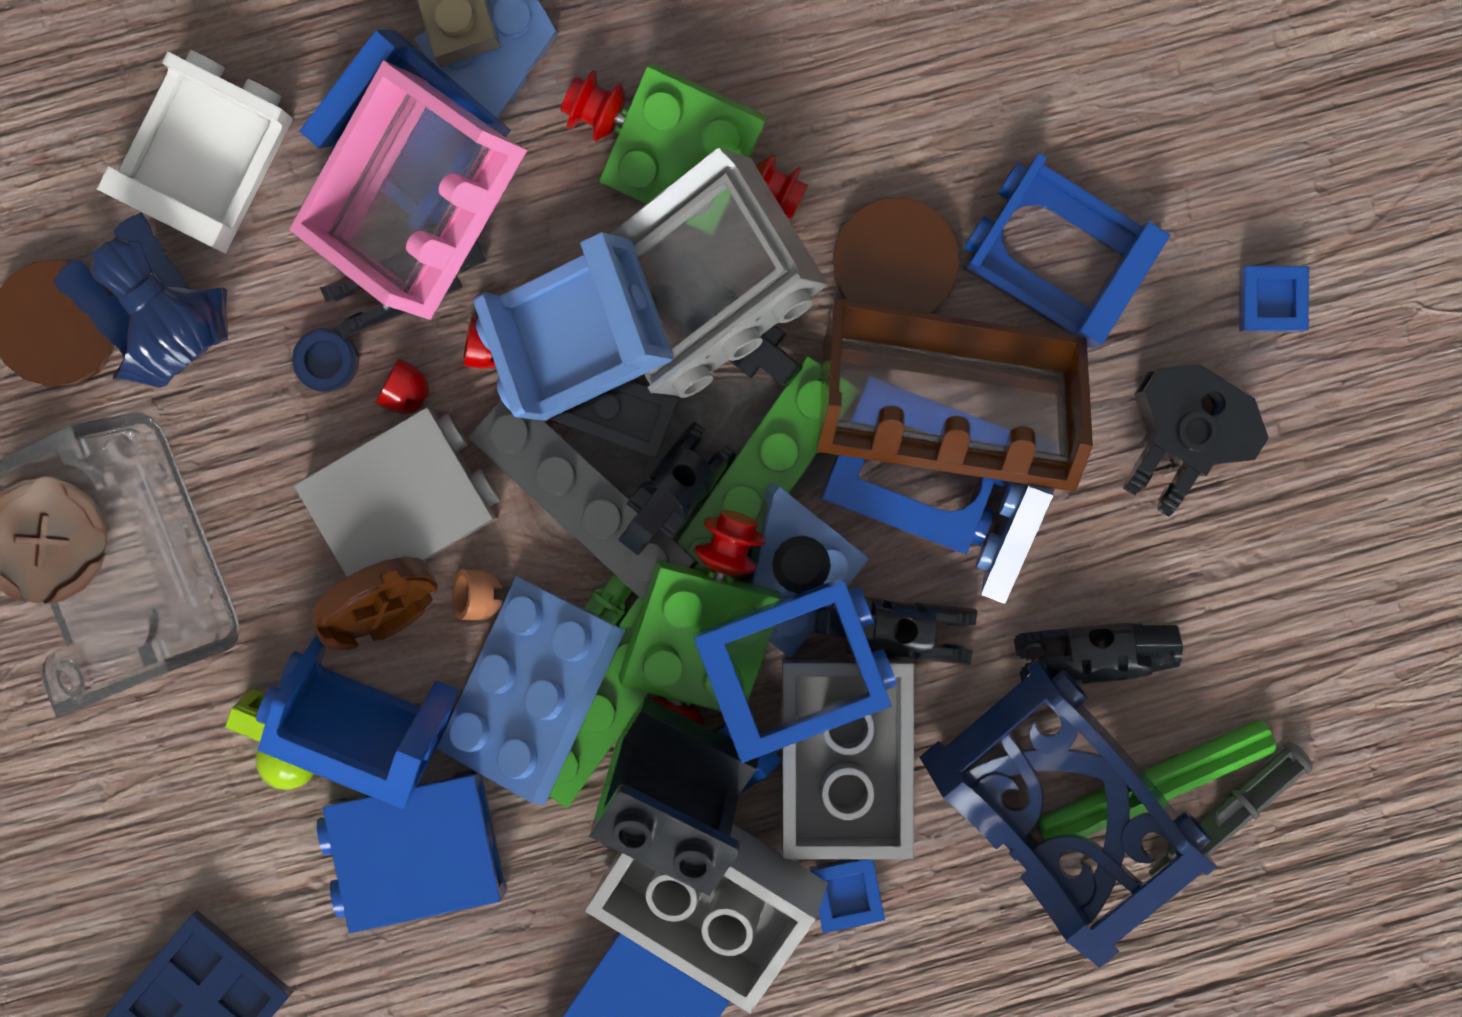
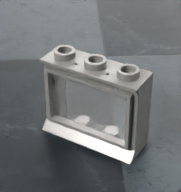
[611,147,828,398]

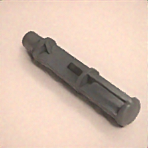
[1148,742,1313,876]

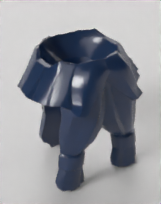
[53,212,228,388]

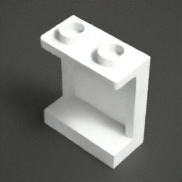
[97,50,293,254]

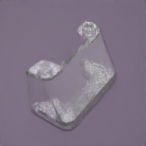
[0,412,239,718]

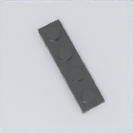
[468,400,698,600]

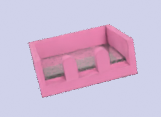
[289,60,528,320]

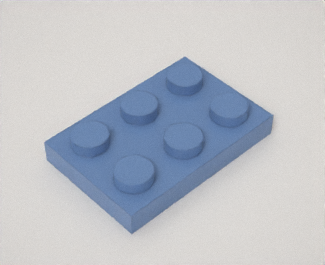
[436,576,626,805]

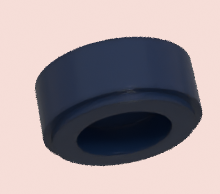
[292,328,359,392]

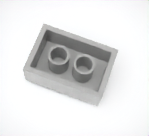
[781,658,914,859]
[585,824,828,1014]

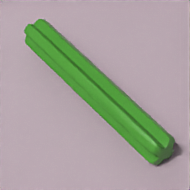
[1037,720,1277,841]

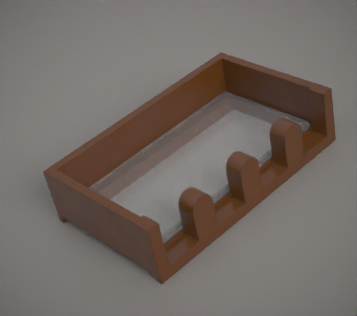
[817,298,1093,492]

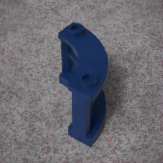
[919,660,1217,967]

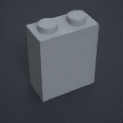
[294,407,500,577]

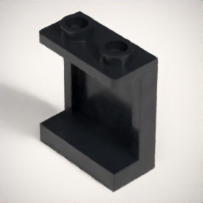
[589,696,759,896]

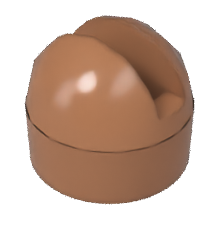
[452,569,503,620]

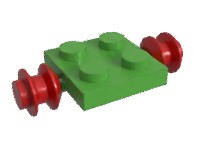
[561,62,808,236]
[618,510,783,725]

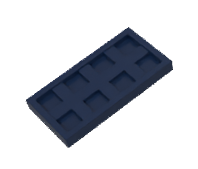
[106,910,294,1017]

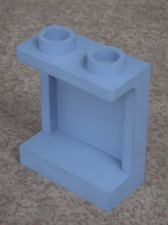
[473,232,674,421]

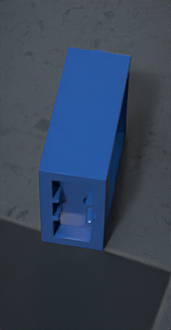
[694,577,897,763]

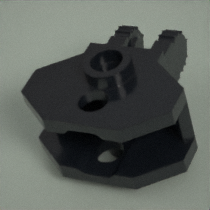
[1123,364,1269,517]

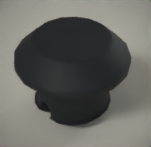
[772,536,831,594]

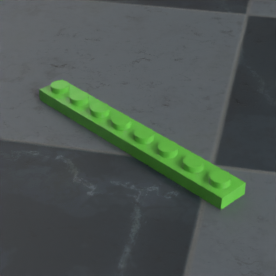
[549,356,860,809]

